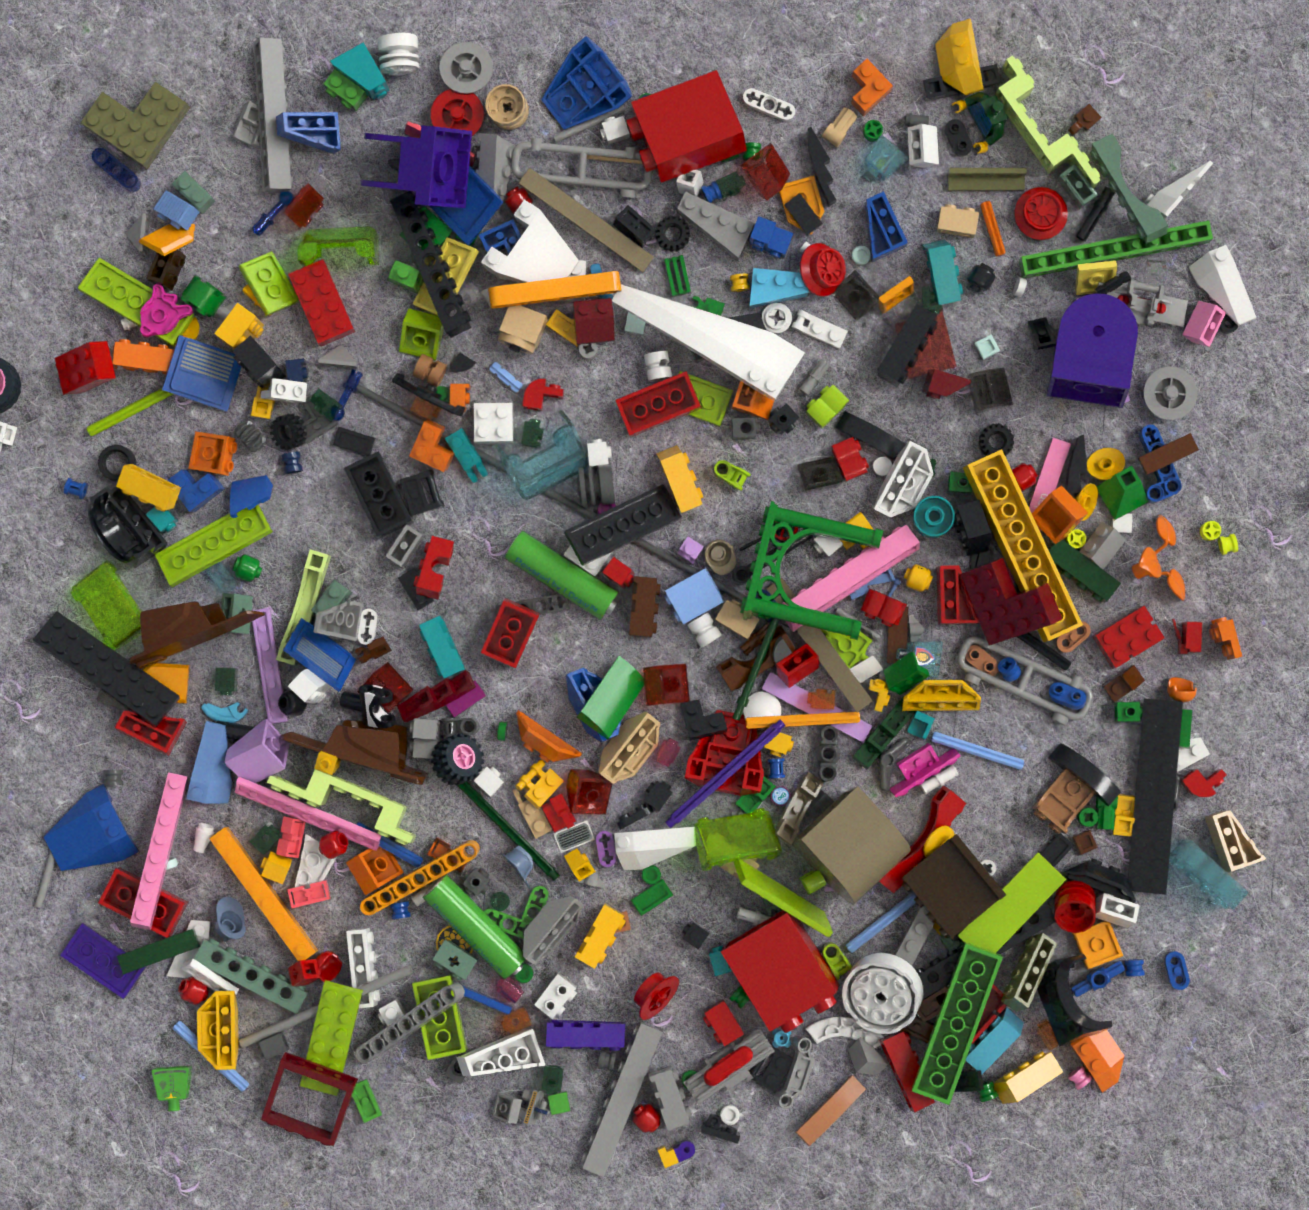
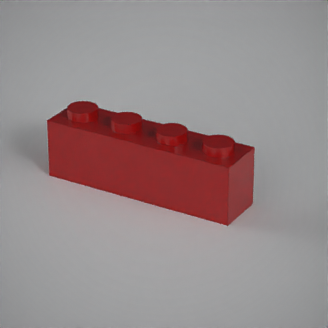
[879,1030,935,1113]

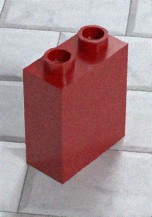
[626,70,747,183]
[721,910,839,1033]

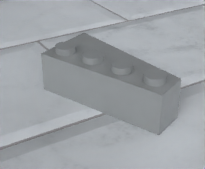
[677,191,755,261]

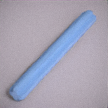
[931,732,1024,770]
[846,893,916,953]
[173,1021,249,1092]

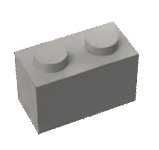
[1080,522,1126,570]
[385,524,424,568]

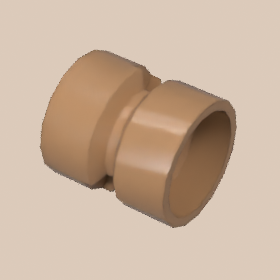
[413,354,447,387]

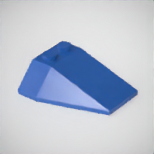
[541,36,633,130]
[44,784,139,871]

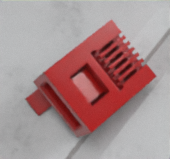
[1172,619,1202,654]
[541,793,576,832]

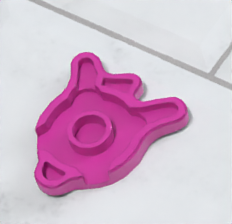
[140,284,193,337]

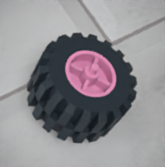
[431,733,484,785]

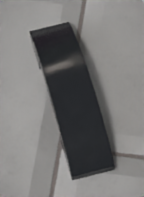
[923,64,1001,99]
[836,411,906,461]
[1048,743,1121,807]

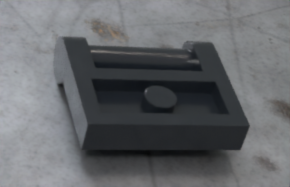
[400,470,445,517]
[748,1045,793,1093]

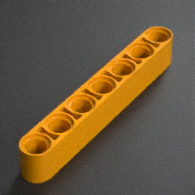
[488,271,622,308]
[360,840,480,915]

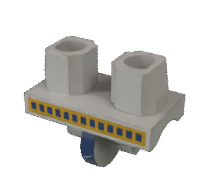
[518,1089,550,1125]

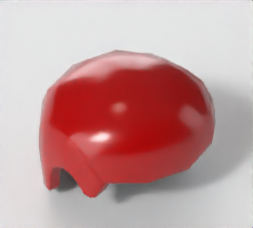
[316,951,342,982]

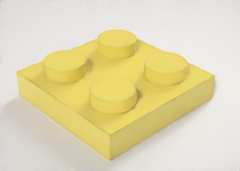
[1075,261,1117,295]

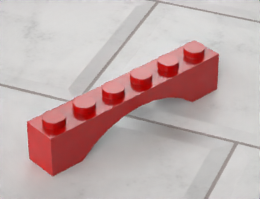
[879,785,967,893]

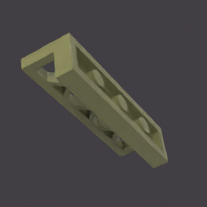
[948,168,1027,191]

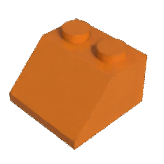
[346,846,404,896]

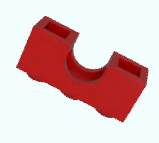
[414,536,454,600]

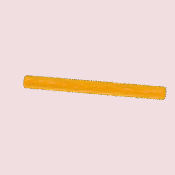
[746,711,860,729]

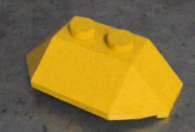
[935,19,984,95]
[902,680,981,711]
[197,991,239,1070]

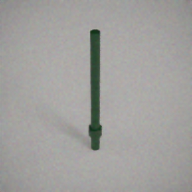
[732,618,780,721]

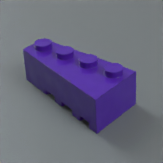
[546,1019,625,1051]

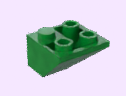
[1097,466,1148,521]

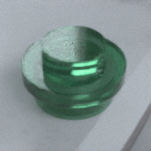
[490,892,510,911]

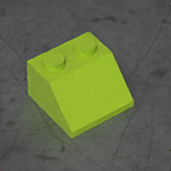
[399,308,444,361]

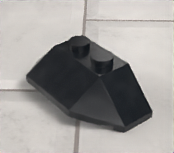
[1060,859,1136,903]

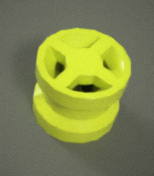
[1199,521,1221,541]
[1065,529,1086,549]
[1218,534,1238,555]

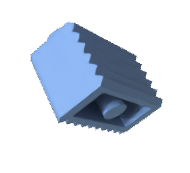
[153,190,199,230]

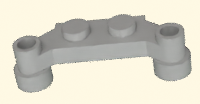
[773,1036,815,1109]

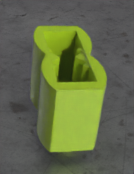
[806,385,849,429]

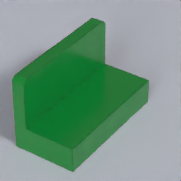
[883,652,930,695]

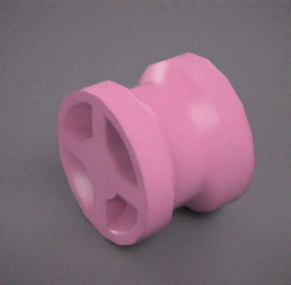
[1067,1066,1092,1090]

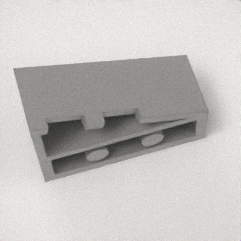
[476,133,515,201]
[649,1066,692,1131]

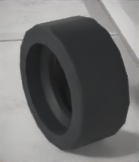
[98,445,137,482]

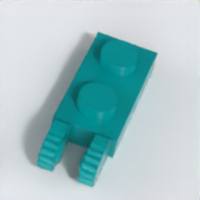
[445,428,488,483]

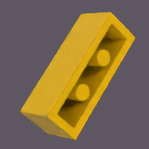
[116,464,181,511]

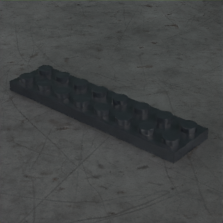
[32,611,180,728]

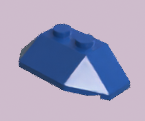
[566,668,622,742]

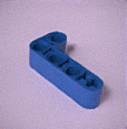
[1139,424,1182,504]

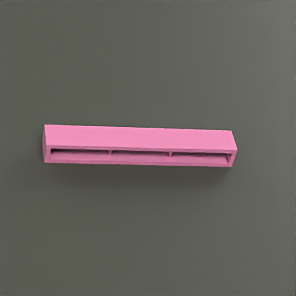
[782,525,920,632]
[130,772,188,930]

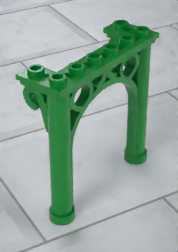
[740,501,883,640]

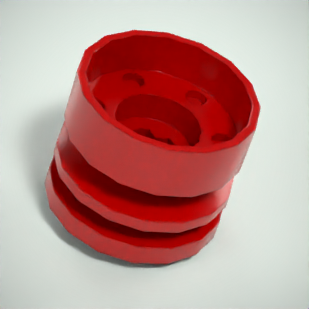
[1054,881,1096,933]

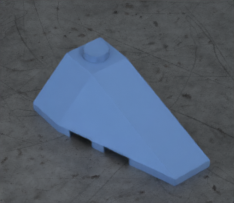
[186,721,233,804]

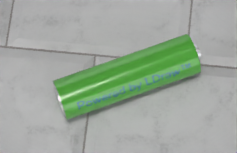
[505,531,619,620]
[423,874,525,979]

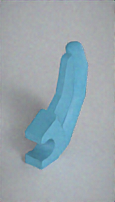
[201,702,249,723]

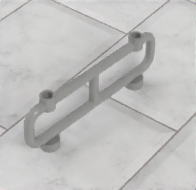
[511,138,652,198]
[957,636,1093,726]

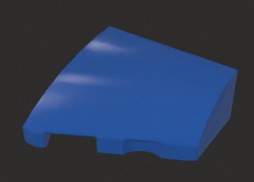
[230,475,273,518]

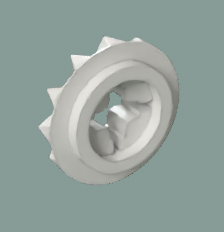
[761,303,792,333]

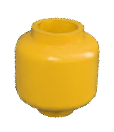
[904,564,933,592]

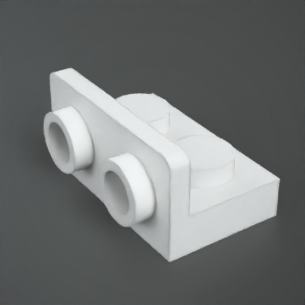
[261,378,307,403]

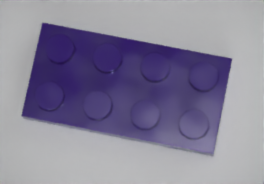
[60,923,147,999]

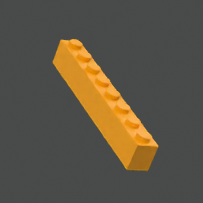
[209,827,319,961]

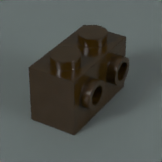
[146,249,186,291]

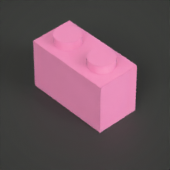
[1182,301,1226,347]

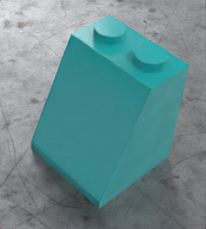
[330,42,390,100]

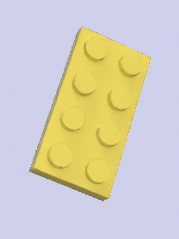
[413,237,479,316]

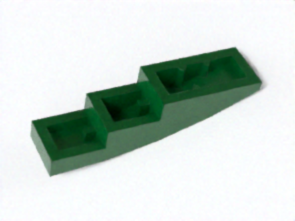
[852,696,916,770]
[117,929,200,974]

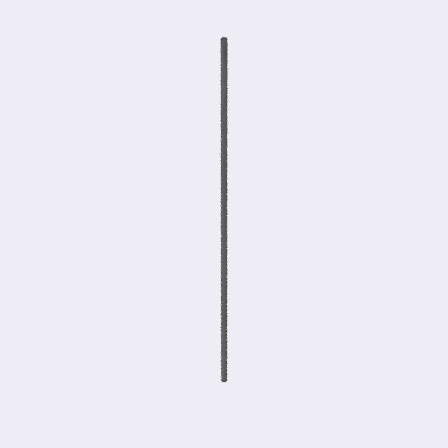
[355,384,798,633]

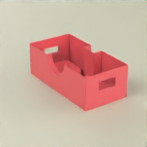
[276,816,306,858]
[287,880,331,908]

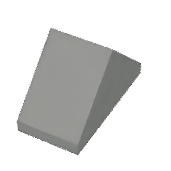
[848,1037,890,1075]

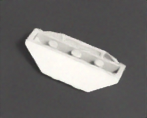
[873,440,933,517]

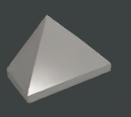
[126,213,150,255]
[318,345,359,369]

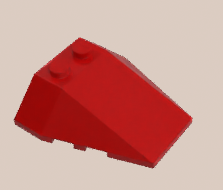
[684,710,764,796]

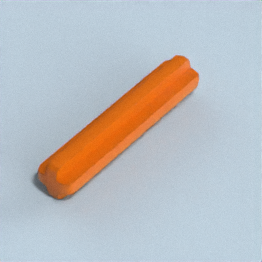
[980,201,1006,257]

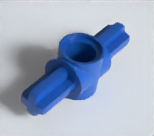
[1071,961,1125,997]

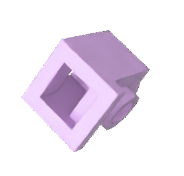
[677,536,704,564]

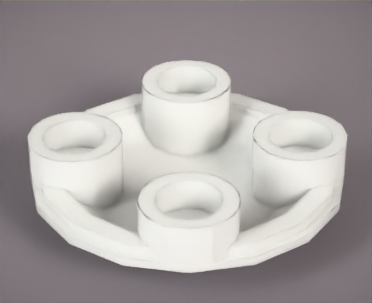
[743,692,781,729]

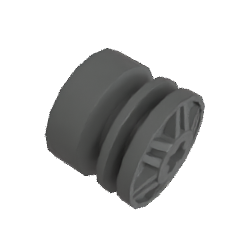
[577,464,615,507]

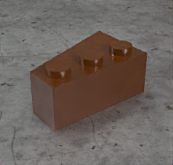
[629,576,661,638]

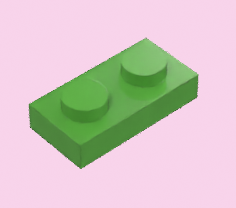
[353,1079,382,1123]

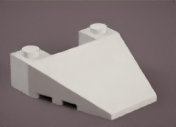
[481,200,579,283]

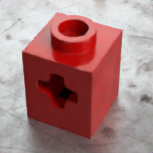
[288,959,320,986]

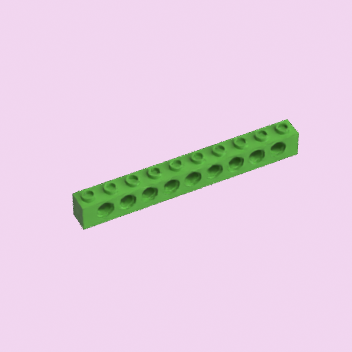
[1019,220,1213,278]

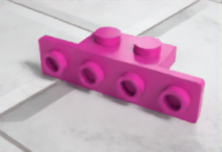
[890,743,961,797]

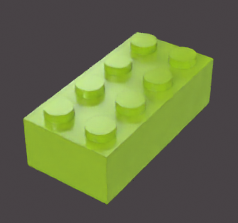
[412,974,467,1060]

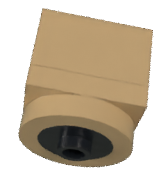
[498,305,548,354]

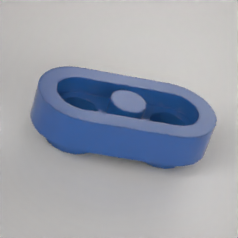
[1049,682,1086,710]
[1164,951,1190,990]

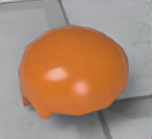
[1167,677,1197,703]

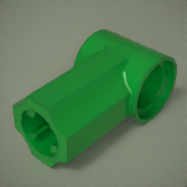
[1096,796,1118,830]

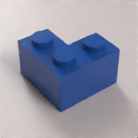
[749,216,793,259]
[479,219,521,255]
[167,469,225,512]

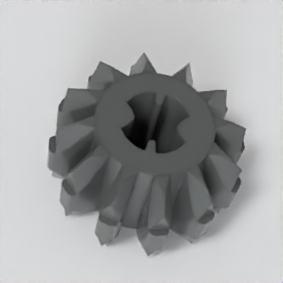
[234,420,266,452]

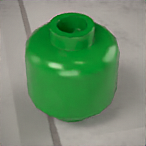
[232,554,262,582]

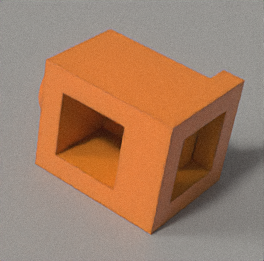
[450,384,471,412]

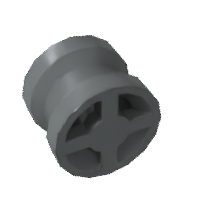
[104,770,123,786]
[598,1050,616,1071]

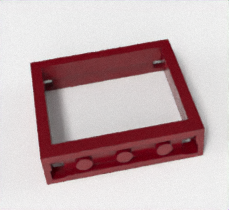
[261,1052,358,1147]

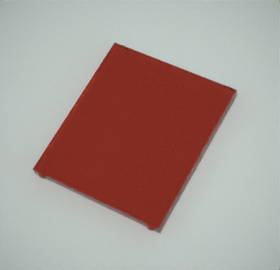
[894,312,957,379]

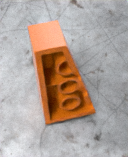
[112,339,174,374]

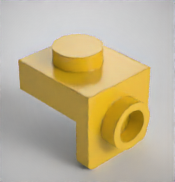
[869,679,890,712]
[314,751,341,775]

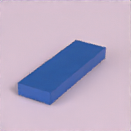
[462,985,513,1014]

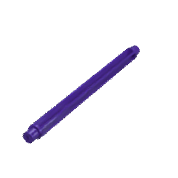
[665,719,786,828]

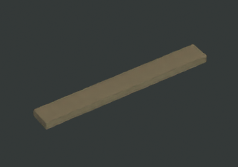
[518,168,654,273]
[767,578,873,713]

